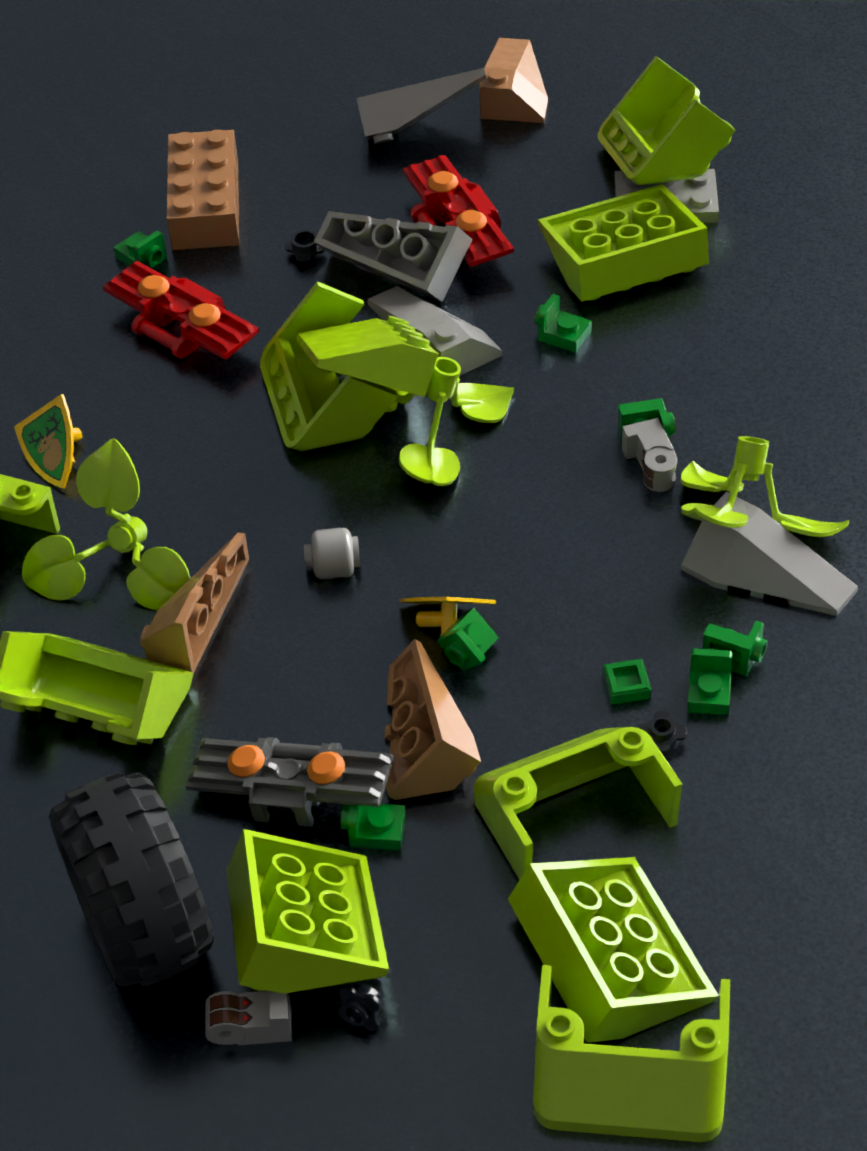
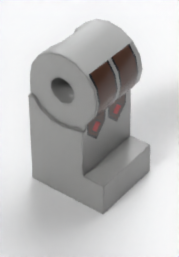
[621,418,678,492]
[205,990,292,1045]

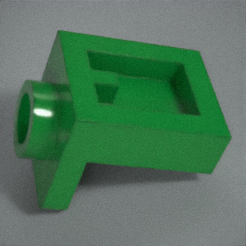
[114,231,167,268]
[535,294,592,353]
[618,398,676,441]
[437,607,499,671]
[702,621,768,676]
[687,648,733,715]
[341,804,406,850]

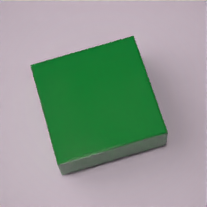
[602,659,652,705]

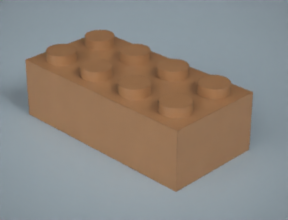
[167,129,239,250]

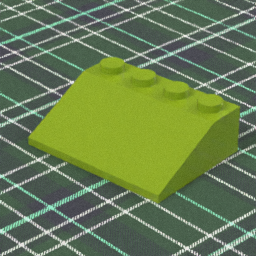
[538,184,709,302]
[296,316,438,397]
[226,829,389,994]
[508,857,719,1043]

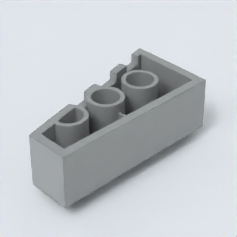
[314,211,472,302]

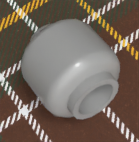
[304,528,360,580]

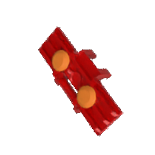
[403,155,514,267]
[103,261,259,360]

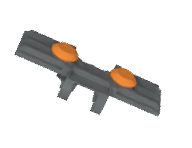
[185,737,394,827]

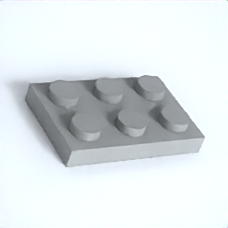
[614,169,719,223]

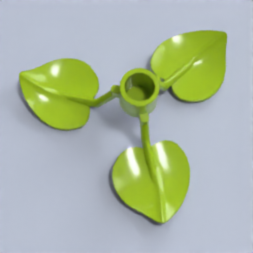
[382,357,514,486]
[680,436,849,537]
[22,439,191,611]

